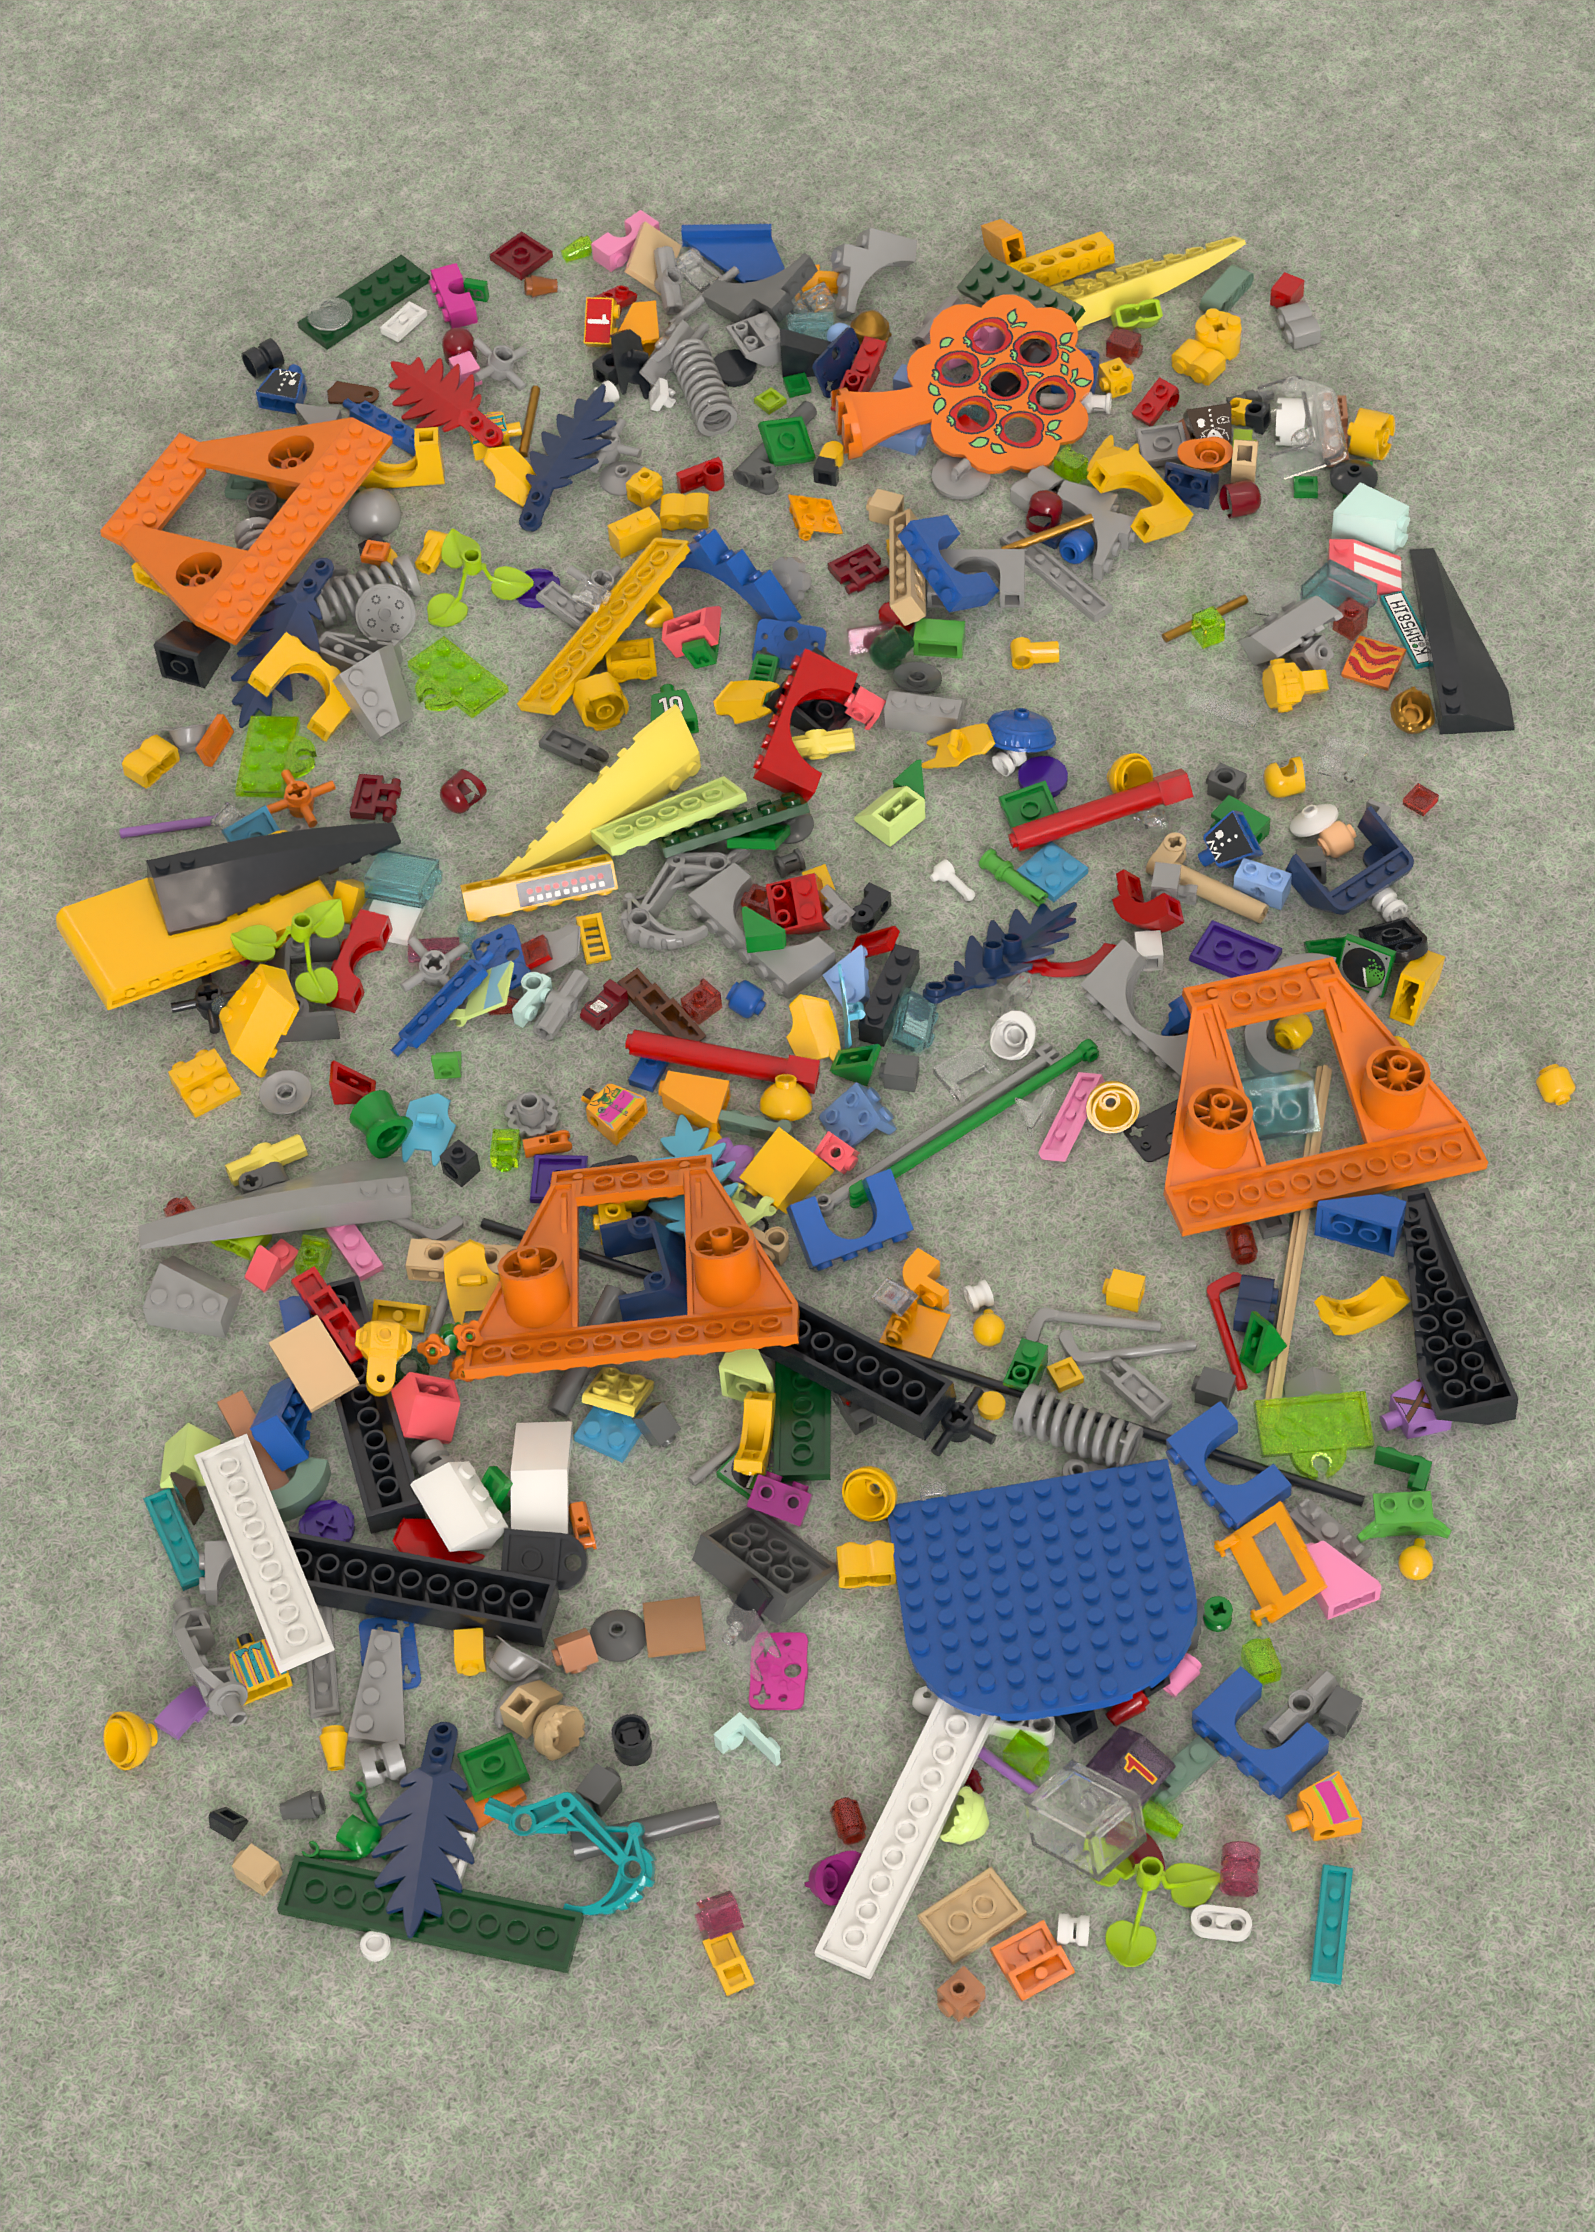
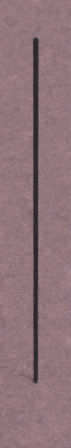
[480,1218,1365,1507]

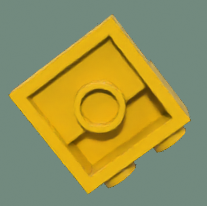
[606,638,657,683]
[168,1048,241,1118]

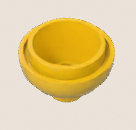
[1107,753,1153,794]
[759,1074,812,1121]
[1086,1081,1140,1133]
[842,1466,898,1522]
[103,1711,158,1770]

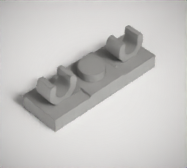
[1289,1498,1372,1566]

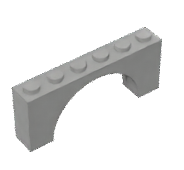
[688,862,836,999]
[1080,939,1237,1083]

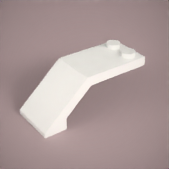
[511,1421,573,1534]

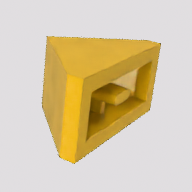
[333,879,375,925]

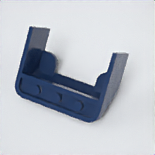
[1285,806,1414,915]
[599,1216,688,1322]

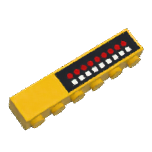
[460,853,618,922]

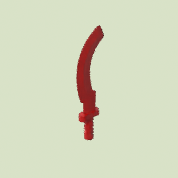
[1016,943,1117,980]

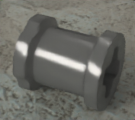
[773,848,806,878]

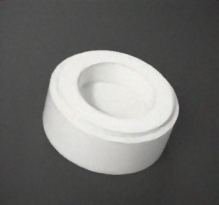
[360,1931,391,1961]

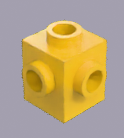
[1098,357,1134,399]
[626,467,664,509]
[592,1202,632,1245]

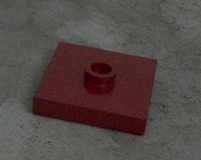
[489,231,553,280]

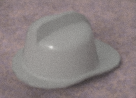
[157,723,211,753]
[489,1635,554,1682]

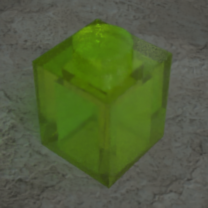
[1191,606,1225,649]
[1241,1637,1282,1685]
[1003,1729,1050,1782]

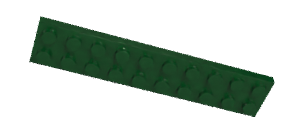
[277,1855,584,1973]

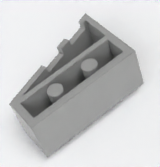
[319,631,403,673]

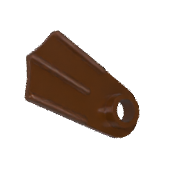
[327,381,379,404]

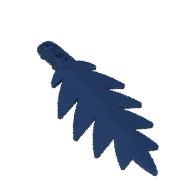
[519,384,617,532]
[231,558,334,728]
[922,902,1077,1004]
[372,1722,479,1939]

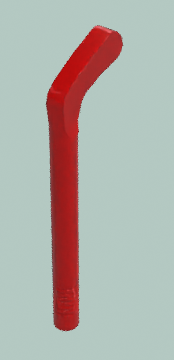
[1206,1272,1248,1391]

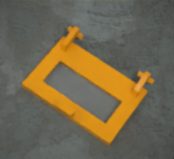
[1214,1501,1328,1627]

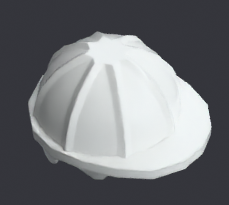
[989,1010,1036,1061]

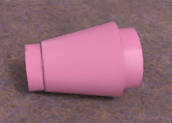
[1163,1653,1202,1697]

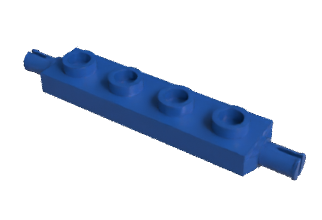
[343,398,416,456]
[390,949,495,1057]

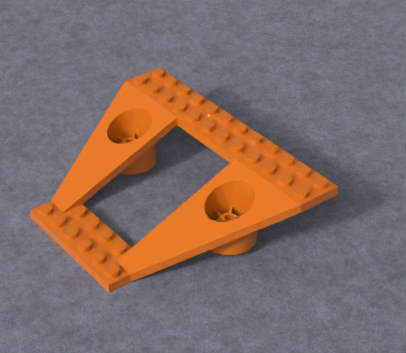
[100,417,393,646]
[1163,957,1488,1237]
[463,1154,800,1379]

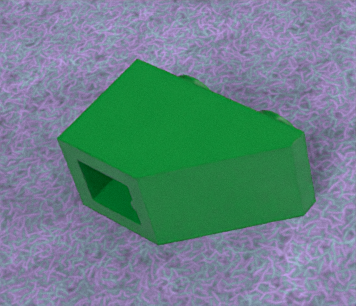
[1003,1338,1048,1392]

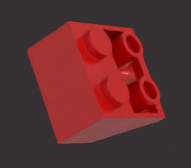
[765,873,831,935]

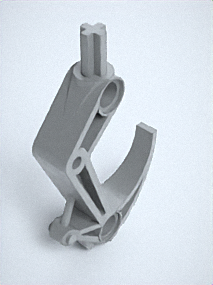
[620,848,750,950]

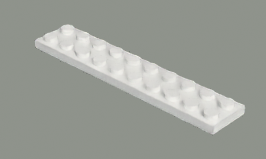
[194,1434,335,1673]
[814,1698,997,1980]

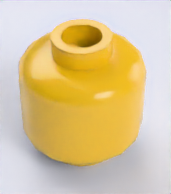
[1274,1013,1313,1050]
[1536,1064,1576,1106]

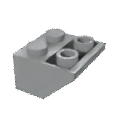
[726,311,781,367]

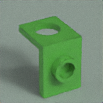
[431,1051,462,1079]

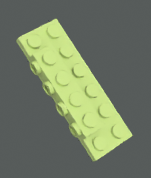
[590,776,747,856]

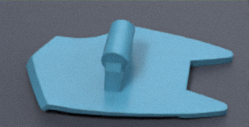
[838,964,865,1049]
[402,1093,456,1166]

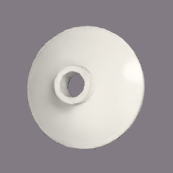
[1290,804,1339,837]

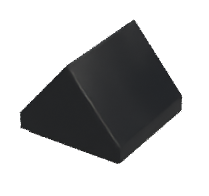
[209,1807,249,1842]

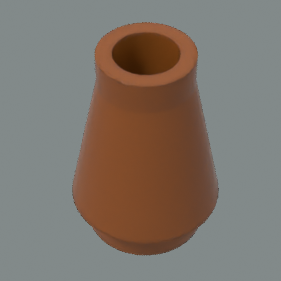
[524,275,558,298]

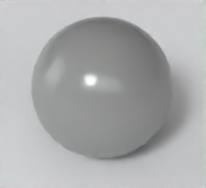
[348,488,401,538]

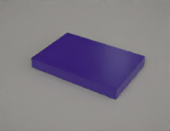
[1189,920,1282,978]

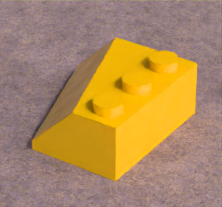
[218,964,299,1078]

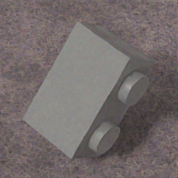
[1151,862,1198,905]

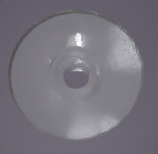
[307,297,353,331]

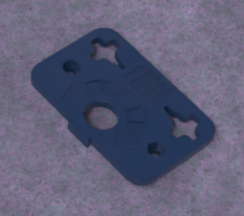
[813,327,860,398]

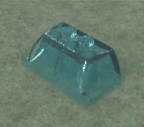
[1229,1069,1321,1141]

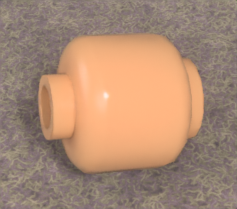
[1317,821,1357,858]

